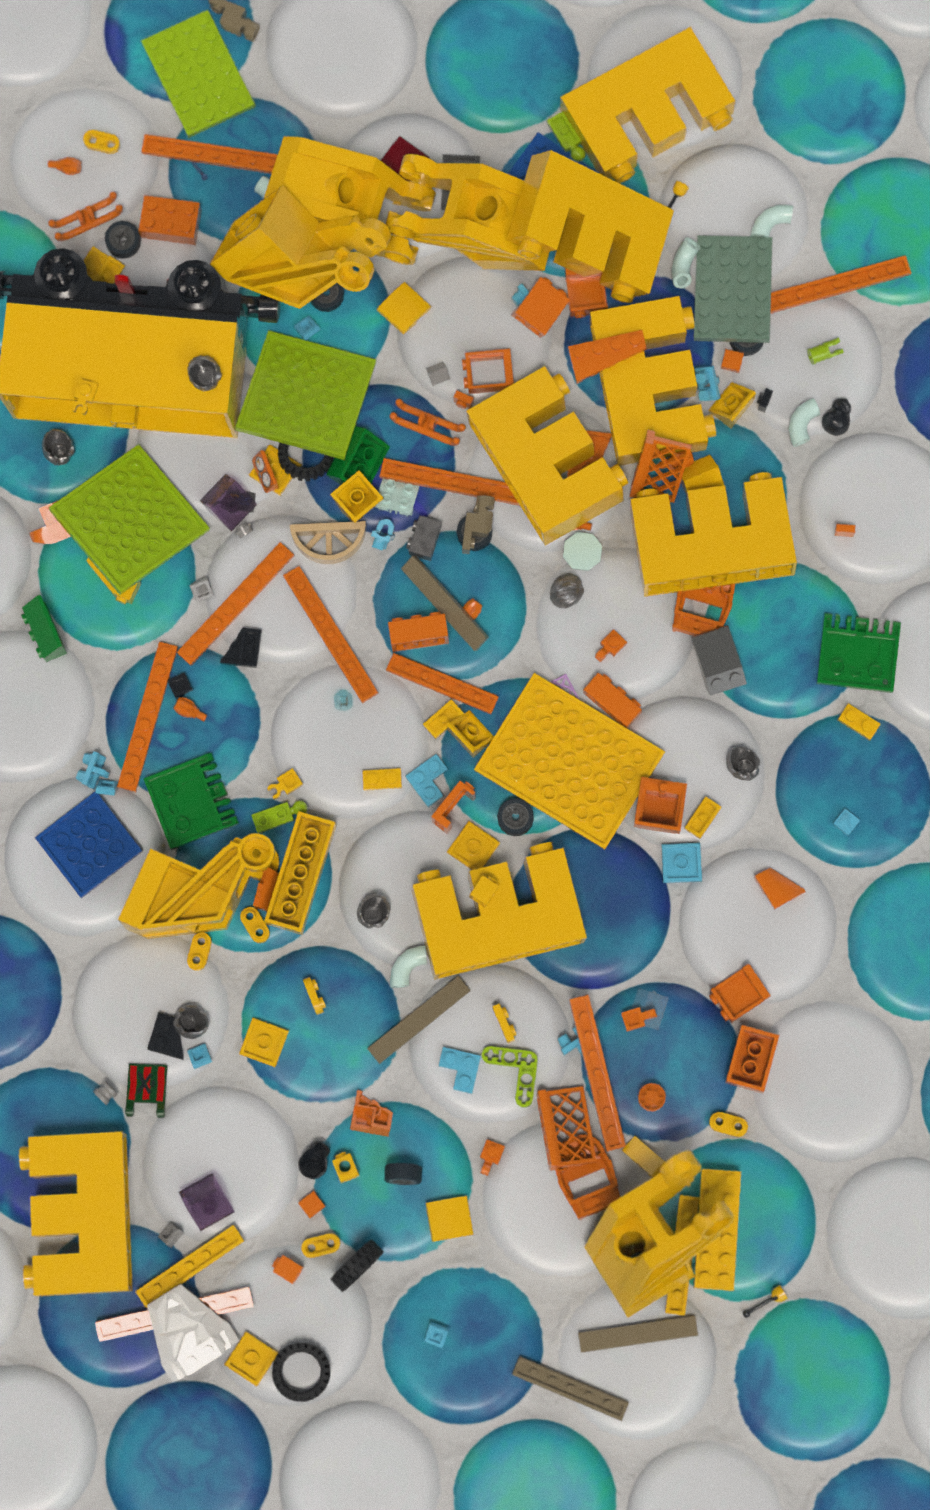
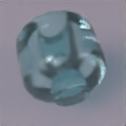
[333,690,353,711]

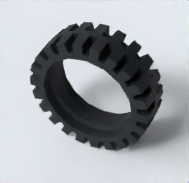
[278,442,334,481]
[330,1239,384,1292]
[272,1342,331,1402]

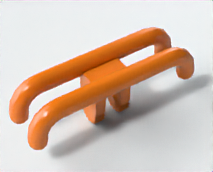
[48,192,123,241]
[390,399,466,446]

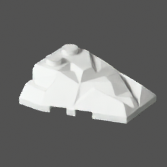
[147,1284,239,1383]

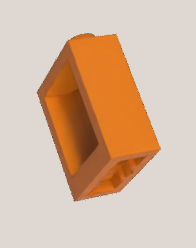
[462,349,514,394]

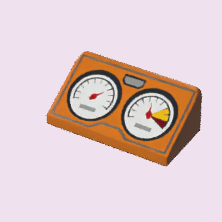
[252,450,278,493]

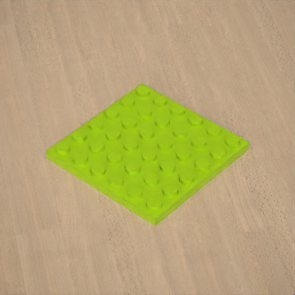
[235,330,376,460]
[49,444,210,595]

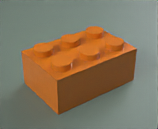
[138,195,202,245]
[388,612,449,652]
[725,1025,779,1094]

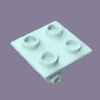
[375,479,420,517]

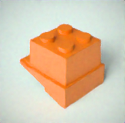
[634,777,687,834]

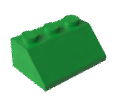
[326,427,390,485]
[21,595,67,663]

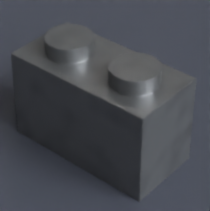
[406,516,442,561]

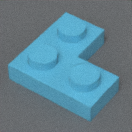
[405,754,448,808]
[439,1047,481,1094]

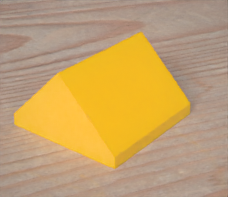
[708,382,756,429]
[678,455,724,495]
[330,471,384,523]
[447,710,494,758]

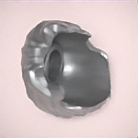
[187,356,222,391]
[42,429,75,465]
[550,573,584,609]
[726,746,760,781]
[357,893,390,929]
[173,1005,209,1039]

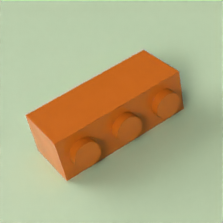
[583,673,642,729]

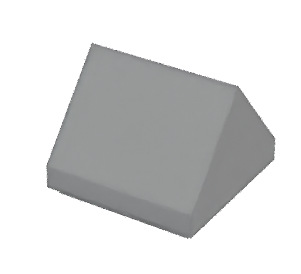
[426,362,450,386]
[158,1222,184,1248]

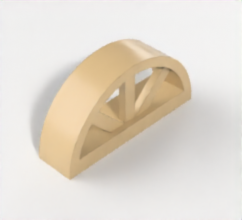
[290,521,366,564]

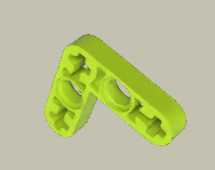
[482,1046,538,1108]

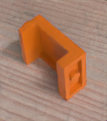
[565,268,608,318]
[511,277,570,338]
[431,781,476,834]
[709,964,771,1023]

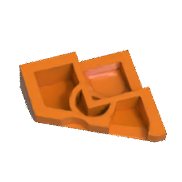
[253,867,279,912]
[754,868,806,910]
[350,1090,393,1137]

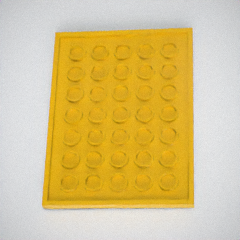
[474,673,665,850]

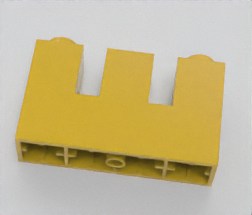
[560,26,735,184]
[507,150,674,303]
[590,296,716,466]
[466,366,628,546]
[630,472,797,597]
[411,842,587,980]
[19,1132,133,1297]

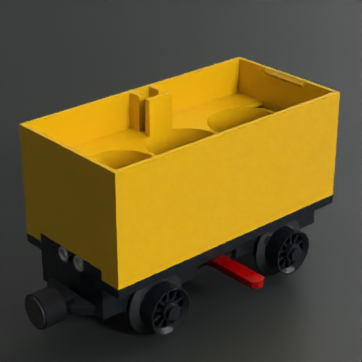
[0,248,280,438]

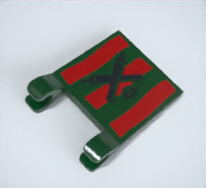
[125,1064,168,1118]

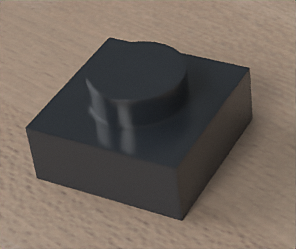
[756,388,773,413]
[167,672,193,699]

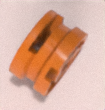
[638,1083,666,1112]

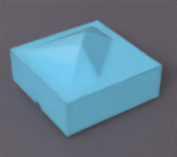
[294,315,320,340]
[96,779,118,796]
[833,809,860,836]
[187,1043,212,1069]
[424,1322,449,1348]

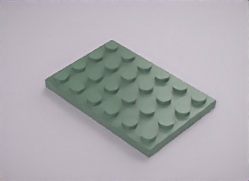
[694,235,773,343]

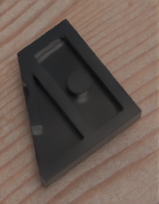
[220,628,262,668]
[147,1012,184,1060]

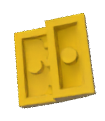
[83,246,125,284]
[377,282,431,335]
[425,1196,474,1242]

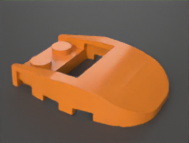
[672,584,735,636]
[555,1135,621,1221]

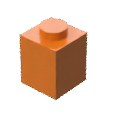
[272,1255,304,1285]

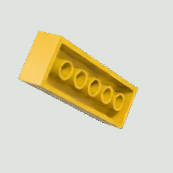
[264,811,337,935]
[693,1169,741,1291]

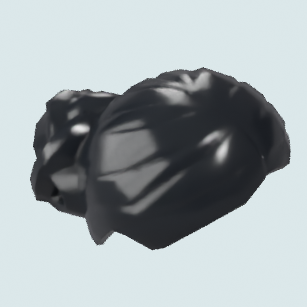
[822,398,851,436]
[298,1141,330,1180]

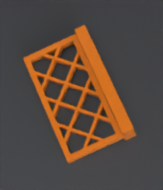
[629,430,692,503]
[536,1086,597,1171]

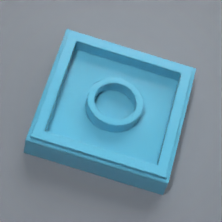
[661,843,702,883]

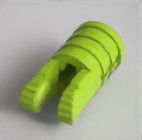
[807,337,844,365]

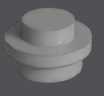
[235,522,253,539]

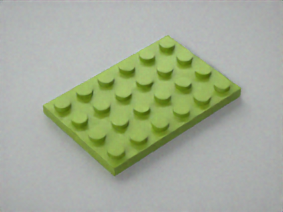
[141,10,255,138]

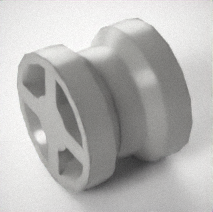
[93,1081,118,1105]

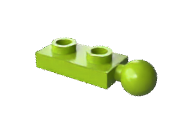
[547,111,586,162]
[251,801,308,834]

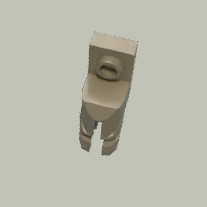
[209,0,260,42]
[462,496,495,554]

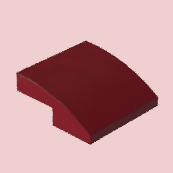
[380,136,430,182]

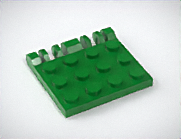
[817,613,901,693]
[144,753,239,850]

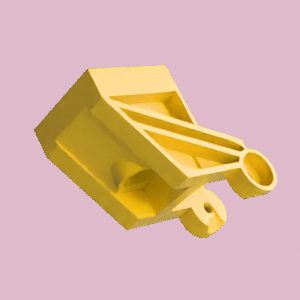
[264,136,436,265]
[385,154,549,271]
[209,185,391,309]
[118,833,280,939]
[584,1150,734,1318]

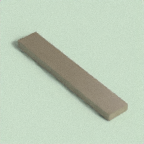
[401,555,489,651]
[367,976,471,1064]
[578,1316,698,1353]
[512,1356,629,1421]

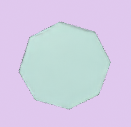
[563,532,602,571]

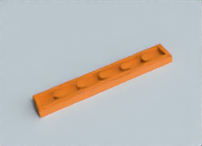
[386,653,499,715]

